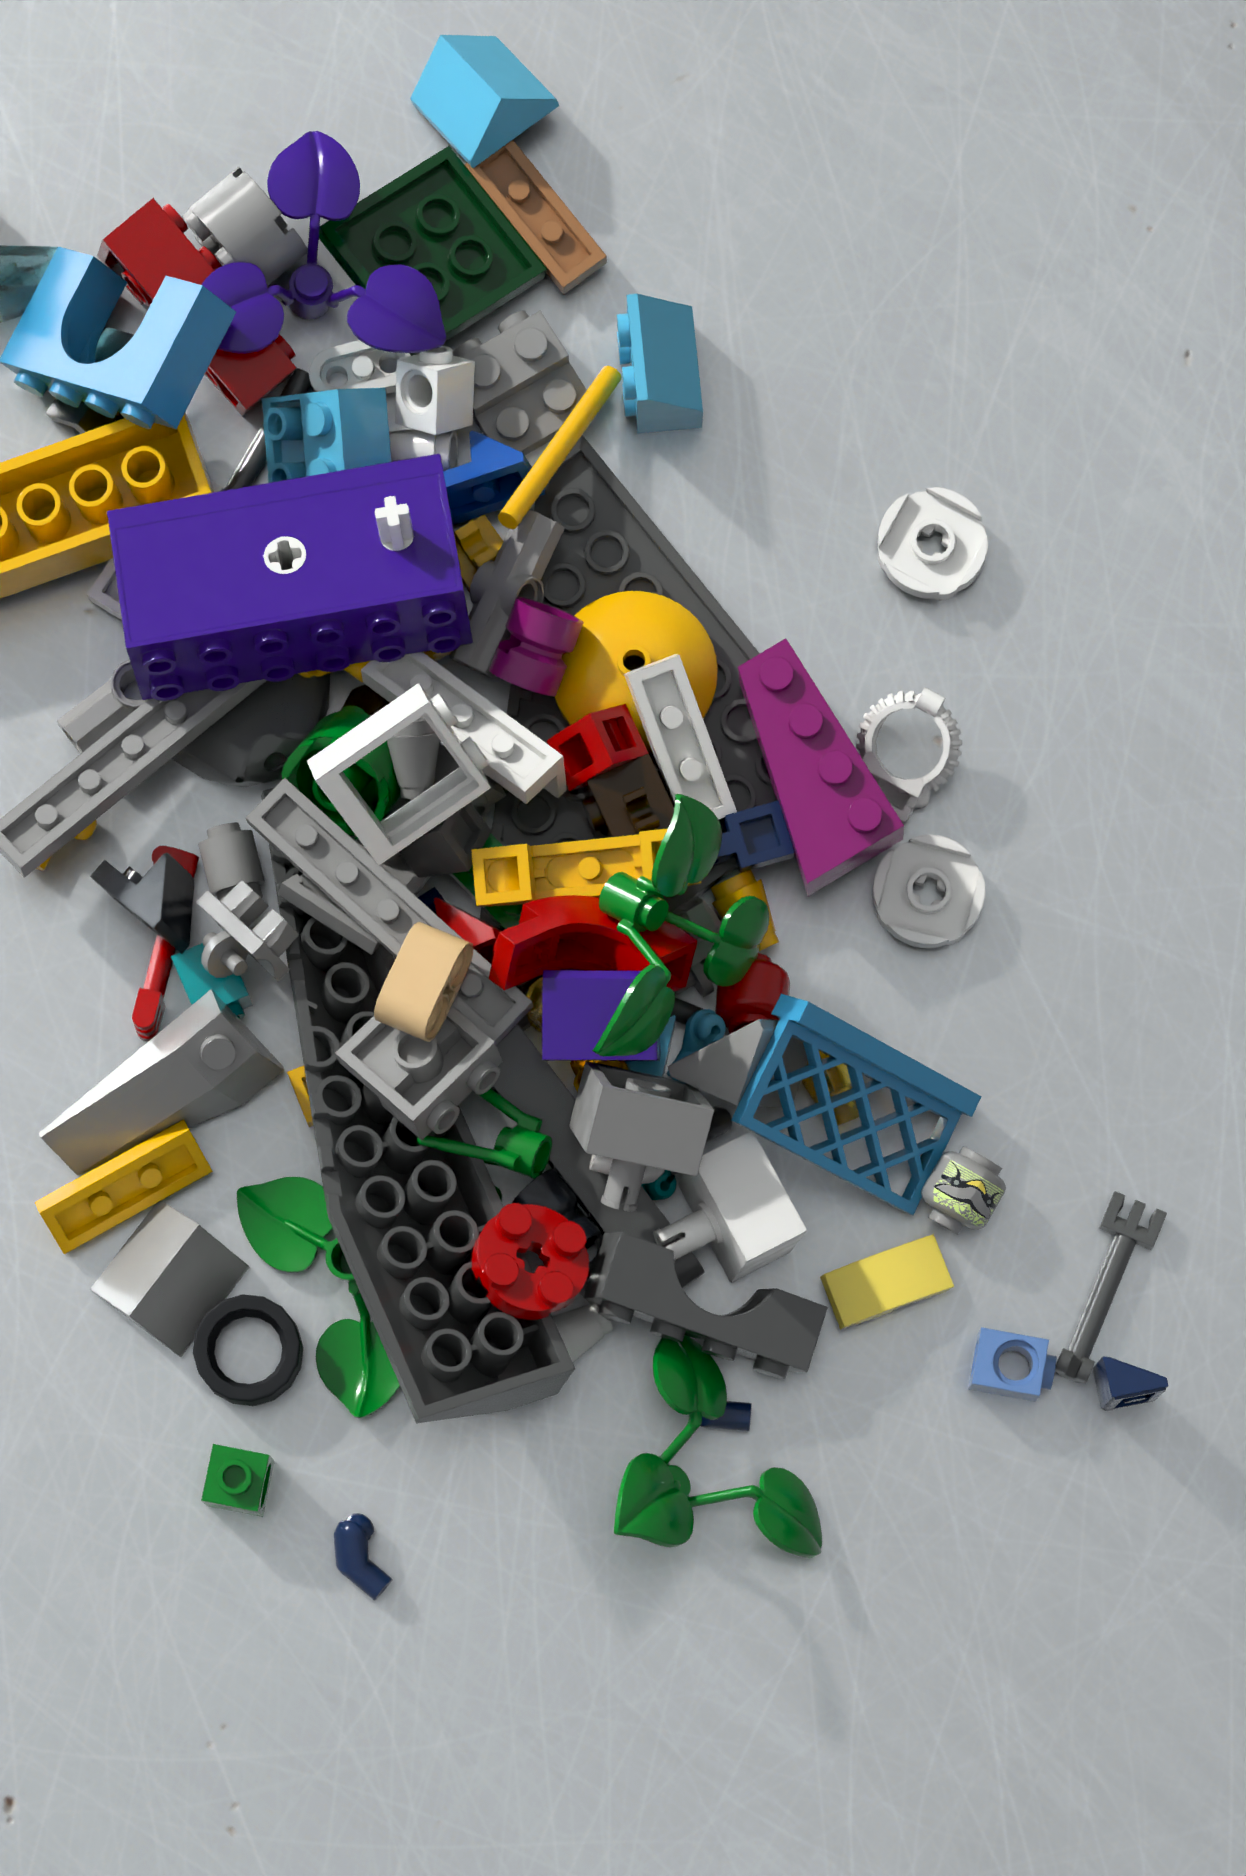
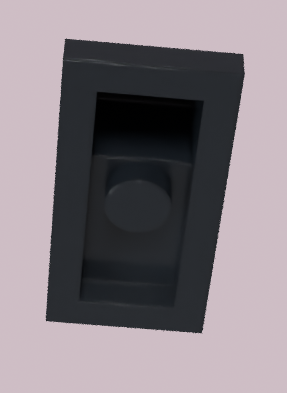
[90,853,194,954]

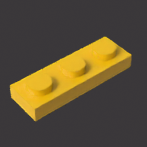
[34,1119,213,1254]

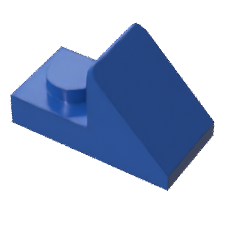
[443,430,545,525]

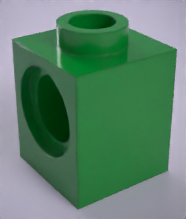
[201,1444,274,1517]

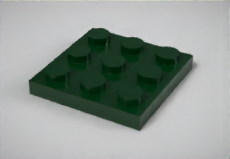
[319,146,547,356]

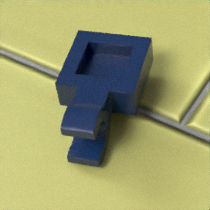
[713,800,795,873]

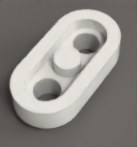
[309,340,411,394]

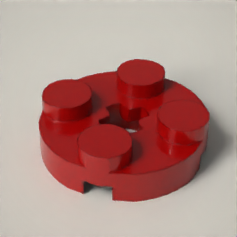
[472,1203,589,1320]

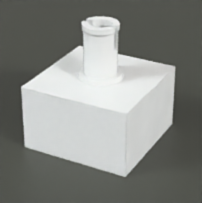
[653,1131,807,1283]

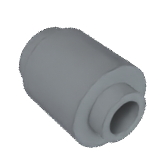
[198,822,265,901]

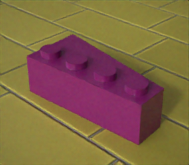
[738,638,904,896]

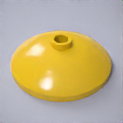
[554,591,717,754]

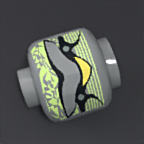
[921,1146,1006,1235]

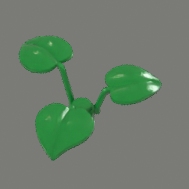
[592,794,769,1056]
[237,1177,502,1418]
[614,1335,822,1558]

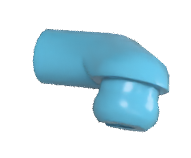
[666,1009,726,1081]

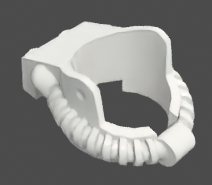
[856,687,962,822]

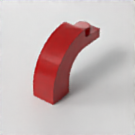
[488,895,698,992]

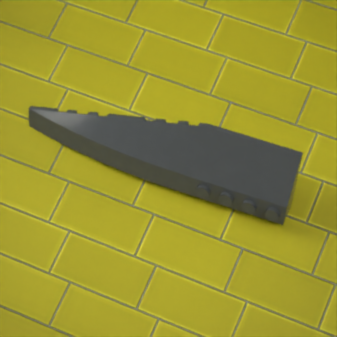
[261,788,575,1424]

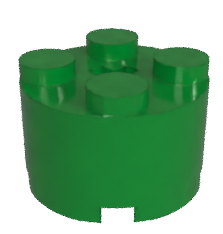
[282,705,401,839]

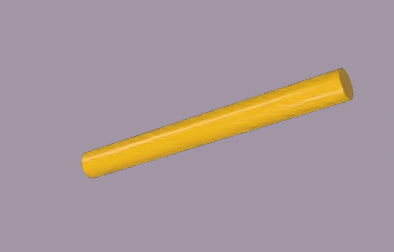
[498,366,621,529]

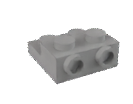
[453,310,587,455]
[335,1006,503,1140]

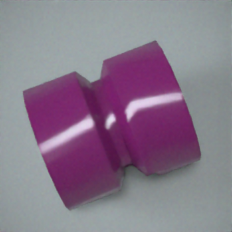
[489,597,584,696]

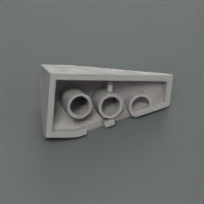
[39,989,284,1175]

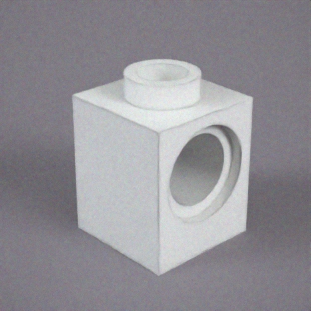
[395,346,475,435]

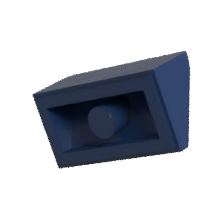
[1093,1356,1168,1411]

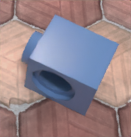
[968,1327,1057,1402]

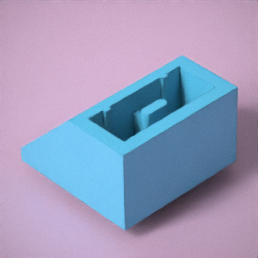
[617,294,703,434]
[262,388,391,483]

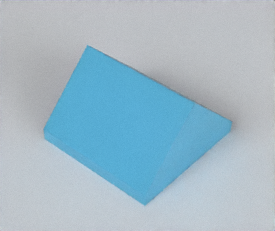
[410,35,559,168]

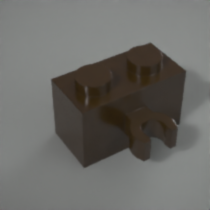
[582,753,674,838]

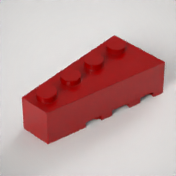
[97,198,297,416]

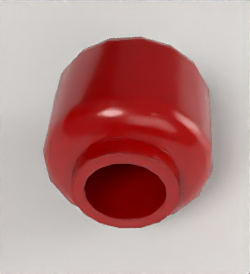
[715,953,790,1034]

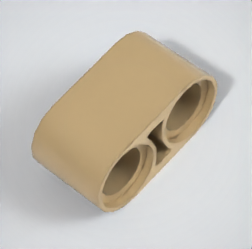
[374,922,474,1042]

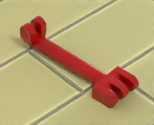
[132,846,199,1041]

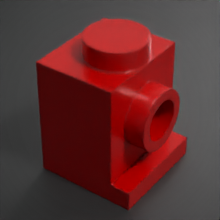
[546,704,648,791]

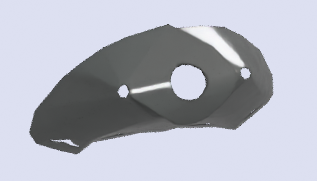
[171,673,330,787]

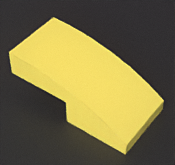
[820,1234,954,1330]

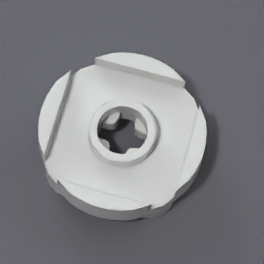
[877,487,988,600]
[872,834,985,948]

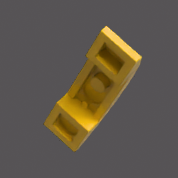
[471,829,702,907]

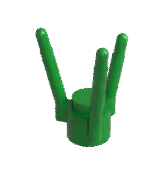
[417,1088,552,1179]

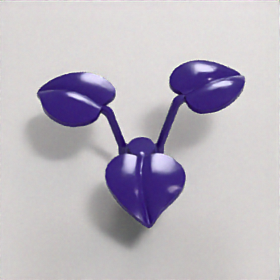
[201,131,446,354]

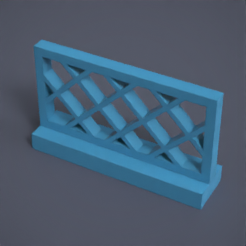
[731,994,982,1215]

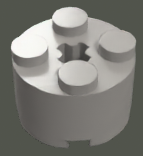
[181,167,308,286]

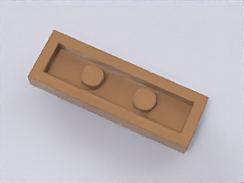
[464,140,607,295]

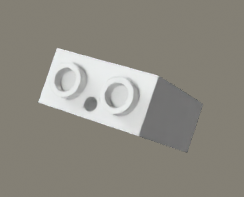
[307,683,491,865]

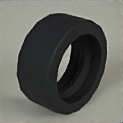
[193,1294,304,1406]

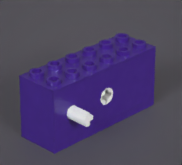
[107,454,473,701]

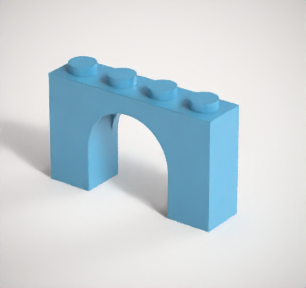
[0,247,236,429]

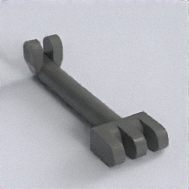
[1055,1191,1167,1383]

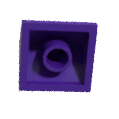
[542,970,661,1061]

